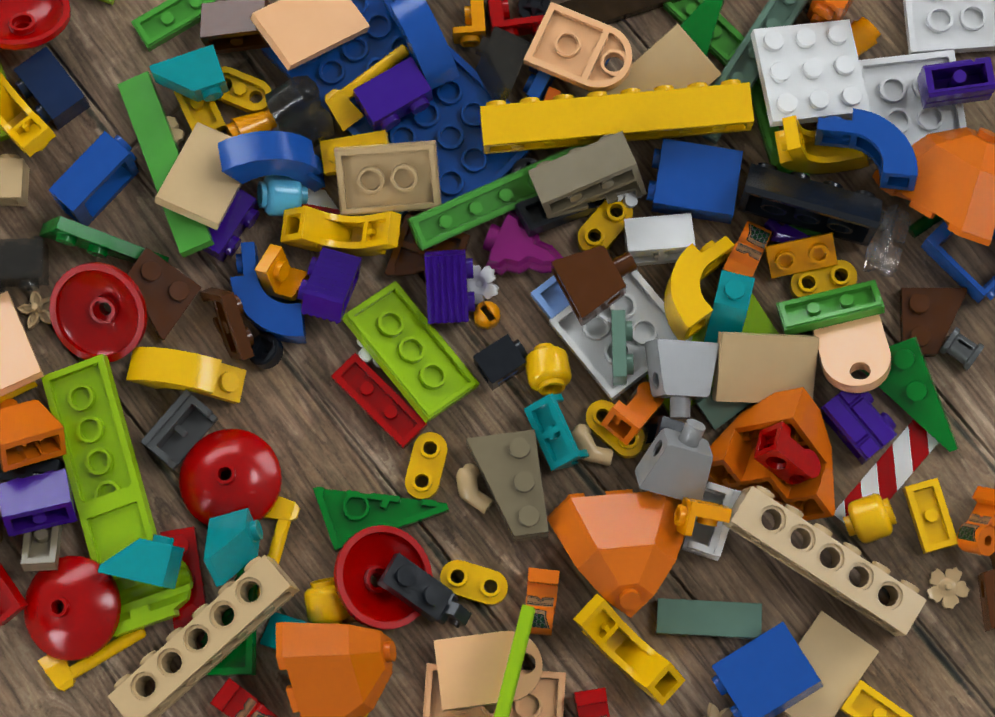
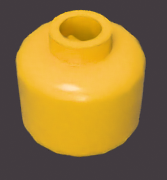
[525,343,572,396]
[843,493,897,544]
[304,577,350,624]

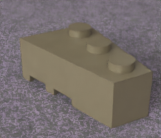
[528,131,647,219]
[466,429,549,542]

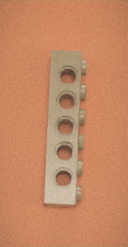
[722,485,927,637]
[107,555,300,717]

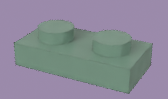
[611,310,634,386]

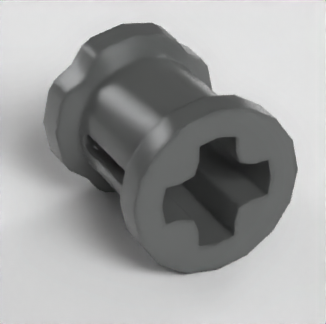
[939,327,985,371]

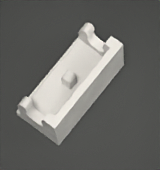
[624,213,696,266]
[682,482,741,561]

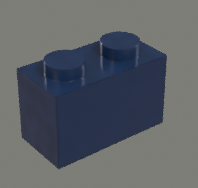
[13,46,91,130]

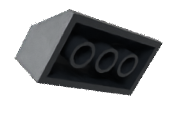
[738,162,883,247]

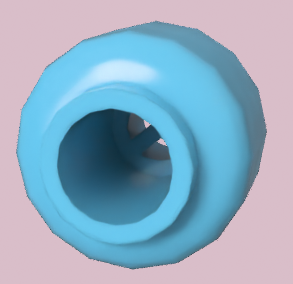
[257,175,308,216]

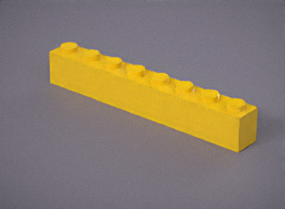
[480,79,754,154]

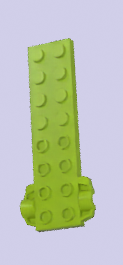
[41,354,193,638]

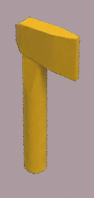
[325,44,410,132]
[257,496,300,598]
[37,628,146,692]

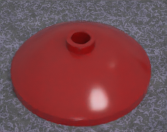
[0,0,71,51]
[49,262,147,363]
[179,429,282,526]
[334,525,433,630]
[24,556,121,661]

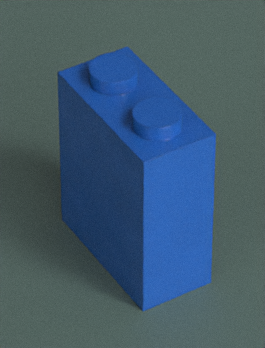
[646,138,743,224]
[711,622,824,717]

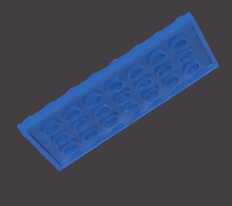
[261,0,532,203]

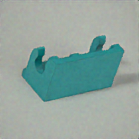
[524,393,589,471]

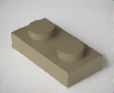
[20,525,62,571]

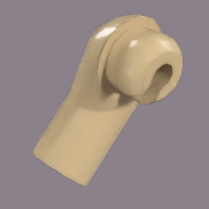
[571,424,614,467]
[456,463,494,514]

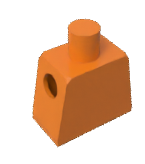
[0,398,66,472]

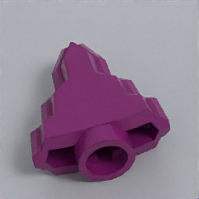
[482,210,563,276]

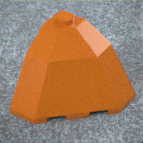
[872,127,995,247]
[708,387,835,521]
[547,489,685,618]
[276,622,397,717]

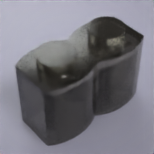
[265,75,335,148]

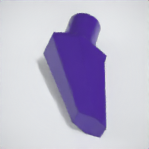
[764,219,811,244]

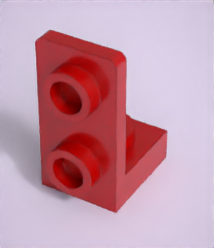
[487,0,544,41]

